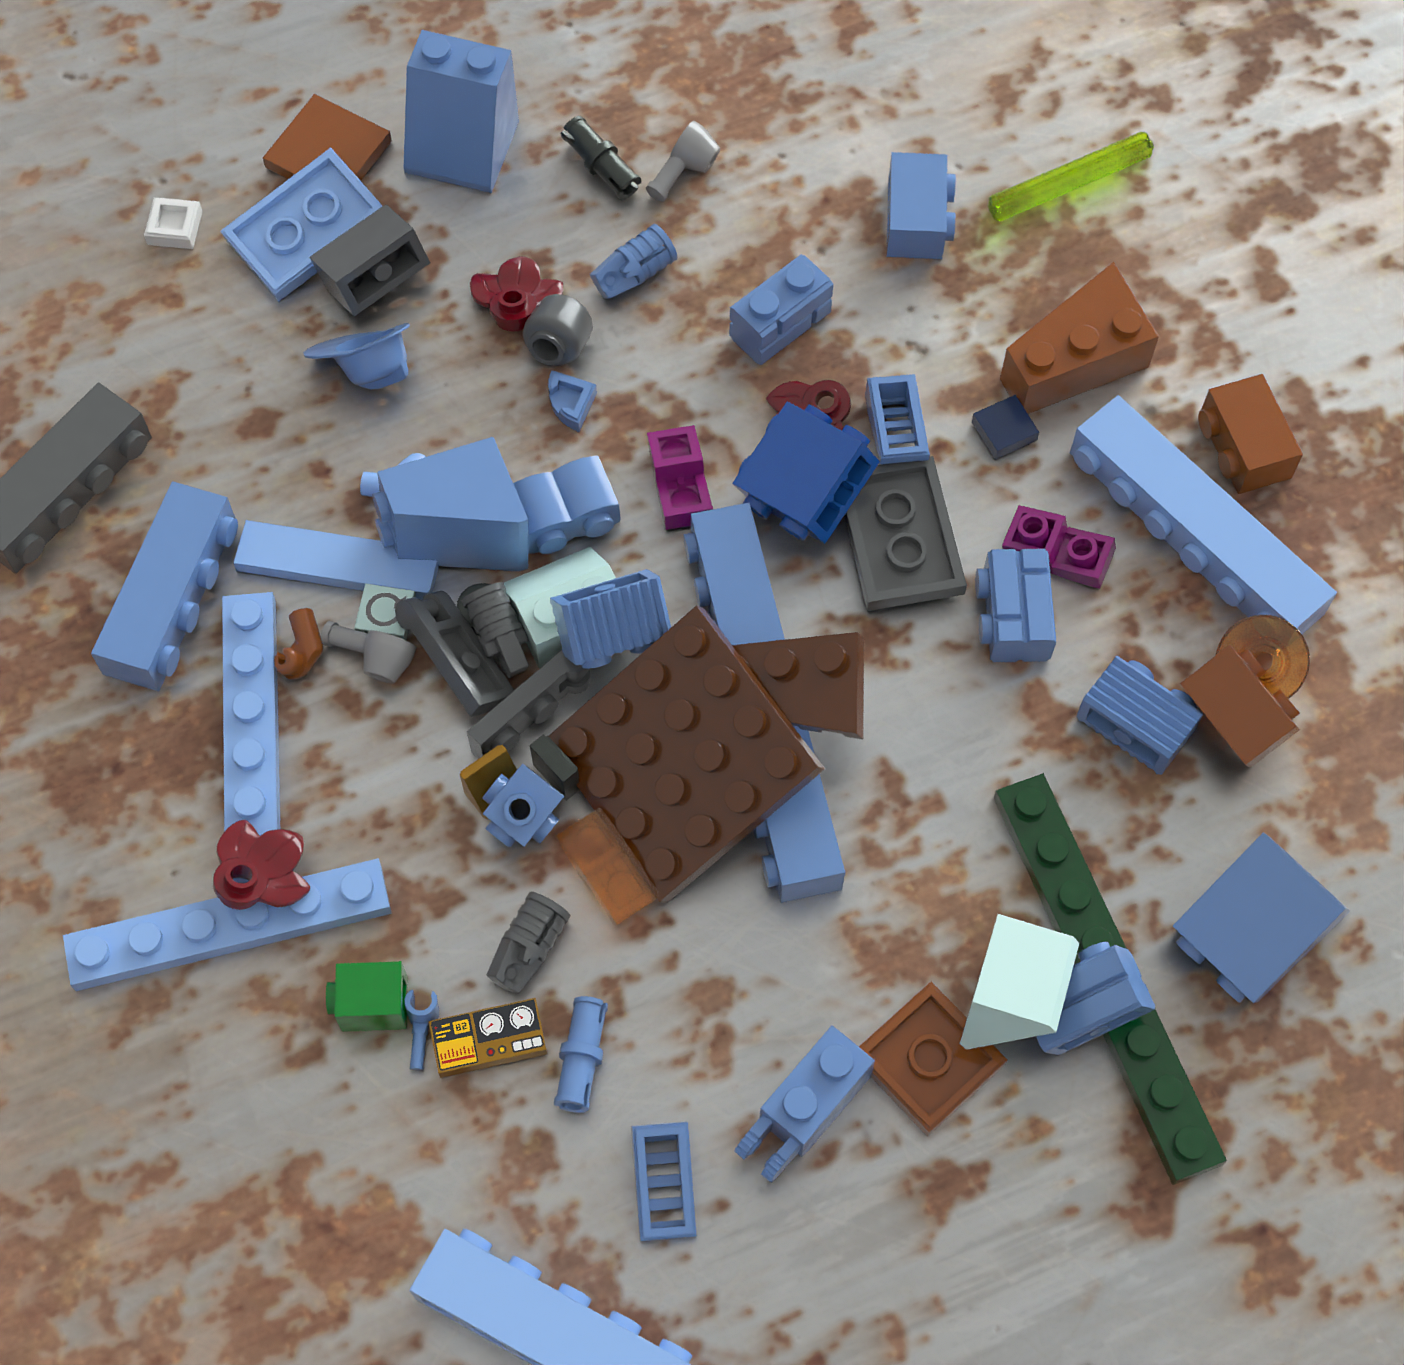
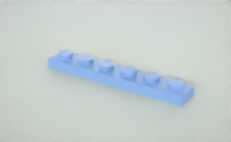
[222,592,280,883]
[63,858,392,991]

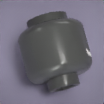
[523,294,593,366]

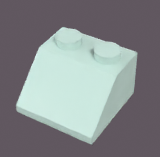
[504,547,616,669]

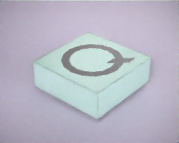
[354,584,416,640]

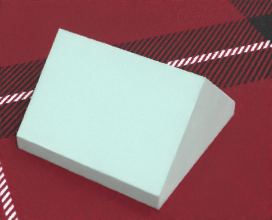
[960,914,1079,1050]

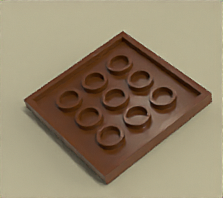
[549,605,825,903]

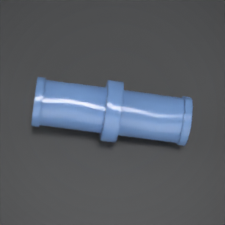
[554,996,608,1113]

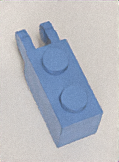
[734,1025,875,1183]

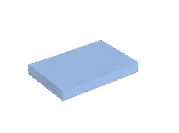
[220,148,382,302]

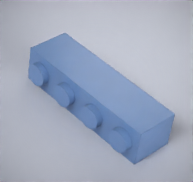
[91,481,238,692]

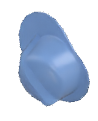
[303,323,410,389]

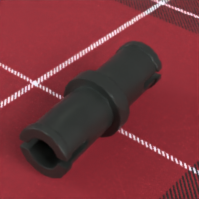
[561,116,642,200]

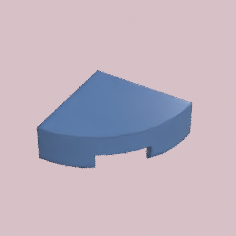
[548,370,597,432]

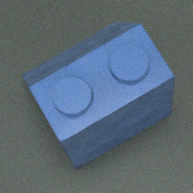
[404,30,519,193]
[372,437,528,572]
[1173,832,1350,1003]

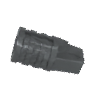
[461,582,529,679]
[486,892,571,993]

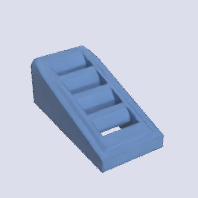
[865,374,930,464]
[631,1122,697,1241]

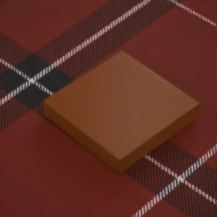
[263,94,392,181]
[859,982,1008,1137]

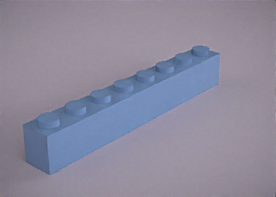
[683,503,845,903]

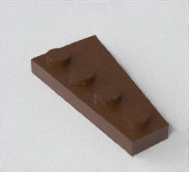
[732,632,864,740]

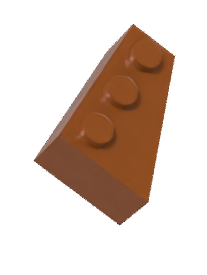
[1000,262,1159,414]

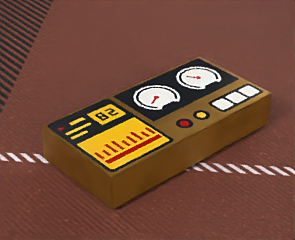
[429,998,547,1078]

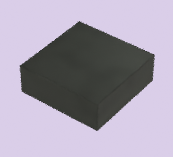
[530,734,580,801]

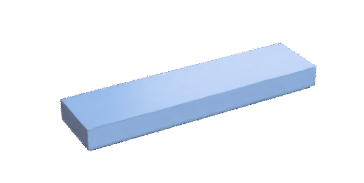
[234,520,439,600]

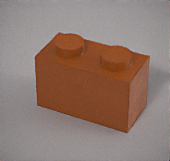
[1198,374,1303,494]
[1180,645,1300,768]

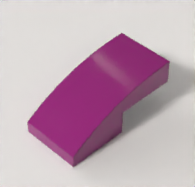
[647,425,713,530]

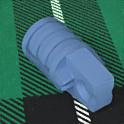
[590,224,677,299]

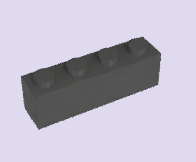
[0,382,152,574]

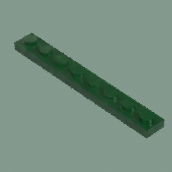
[994,773,1227,1185]

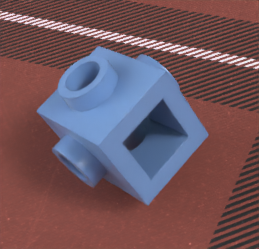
[482,763,564,848]

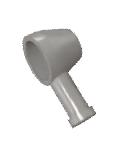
[645,121,721,202]
[321,621,417,684]

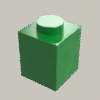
[326,961,408,1032]

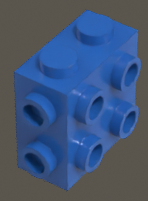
[732,401,880,544]

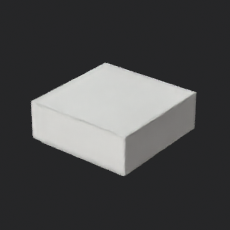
[144,197,202,249]

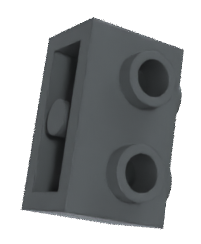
[309,204,430,316]

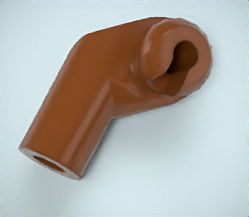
[274,608,323,679]

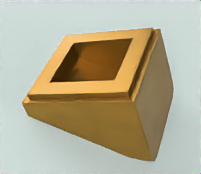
[460,744,517,819]

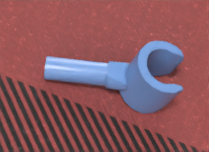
[405,990,440,1071]

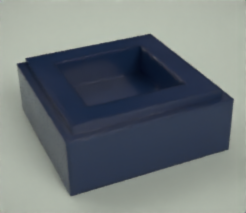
[972,395,1039,459]

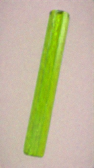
[988,131,1154,221]

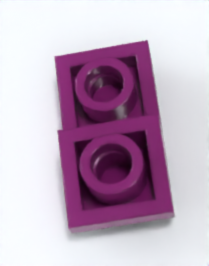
[1002,505,1116,589]

